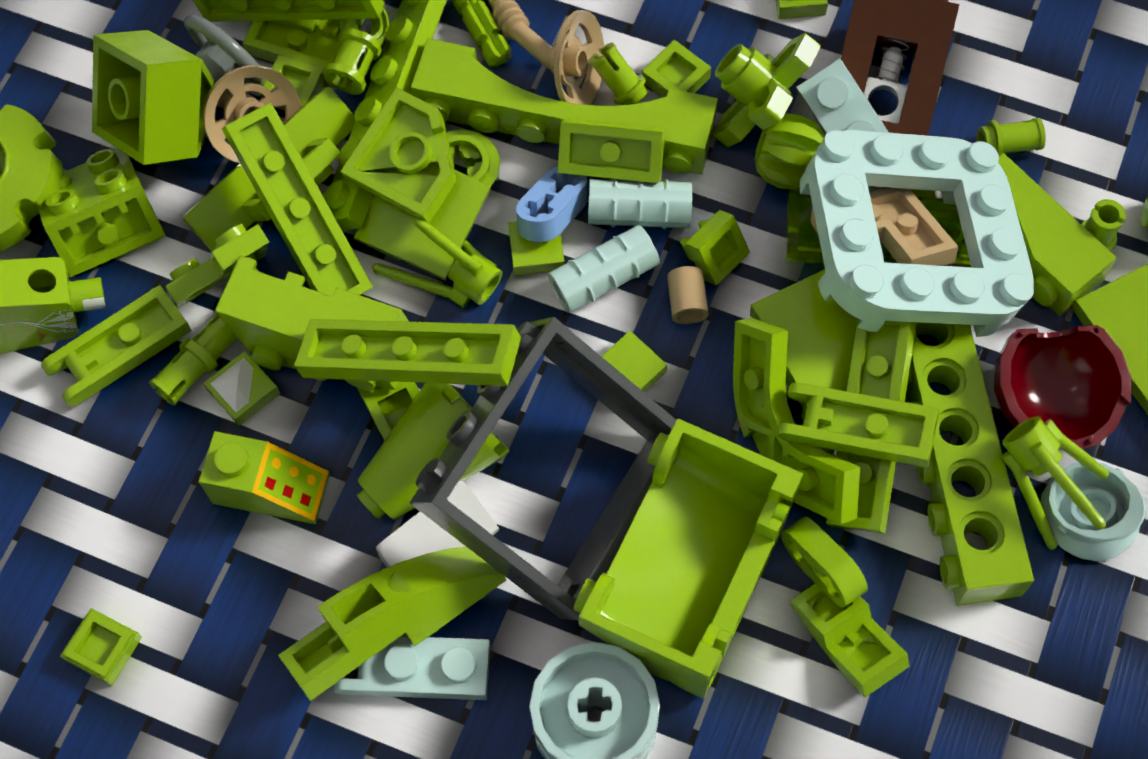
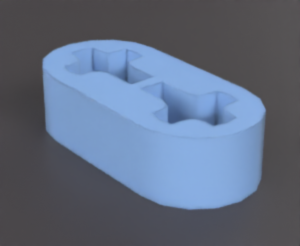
[516,167,589,242]

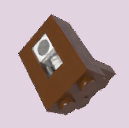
[841,0,960,136]

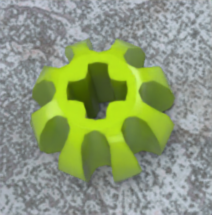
[755,113,825,190]

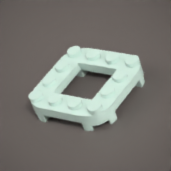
[800,130,1034,337]

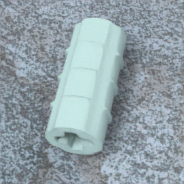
[588,178,692,230]
[547,225,660,313]

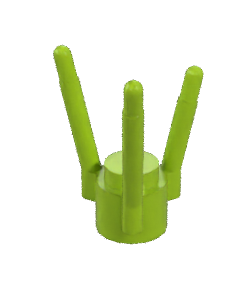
[372,218,502,308]
[1001,416,1109,550]

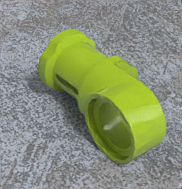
[322,8,389,95]

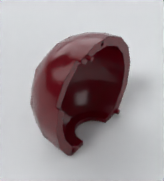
[994,325,1131,450]

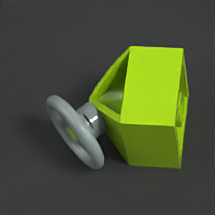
[92,14,266,165]

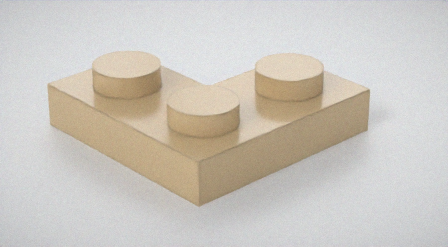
[810,187,958,266]

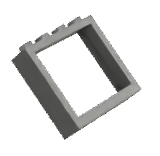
[409,317,676,621]

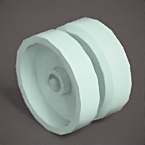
[529,642,660,759]

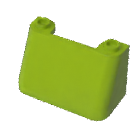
[573,418,803,699]

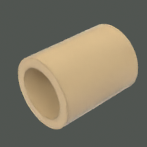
[667,266,709,324]

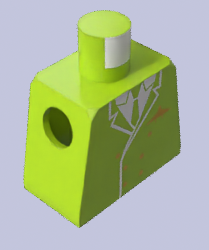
[0,257,106,354]

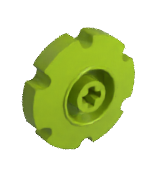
[0,104,63,252]

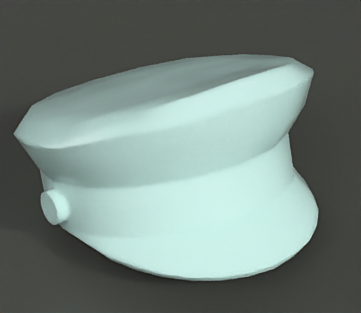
[1041,462,1146,561]

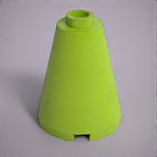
[357,383,510,520]

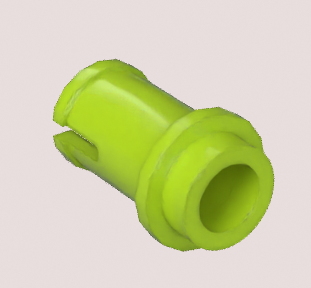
[588,42,648,105]
[976,118,1046,156]
[1081,199,1126,251]

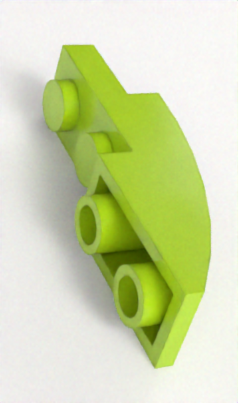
[278,546,506,701]

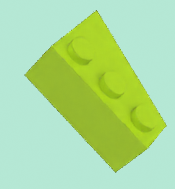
[215,255,409,391]

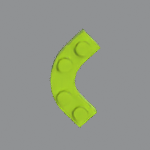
[733,318,860,524]

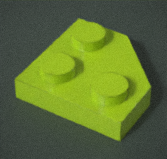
[340,87,457,223]

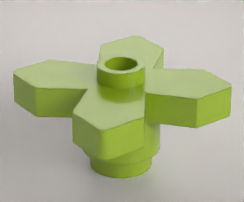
[712,33,821,147]

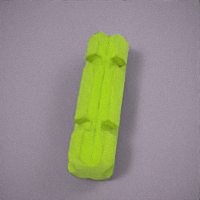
[452,0,512,67]

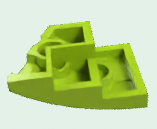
[750,269,858,454]

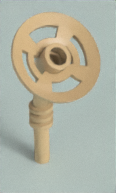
[487,0,604,105]
[203,65,301,163]

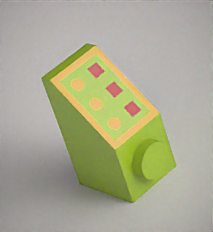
[199,431,330,525]

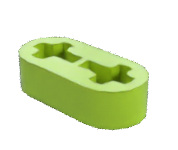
[781,516,868,608]

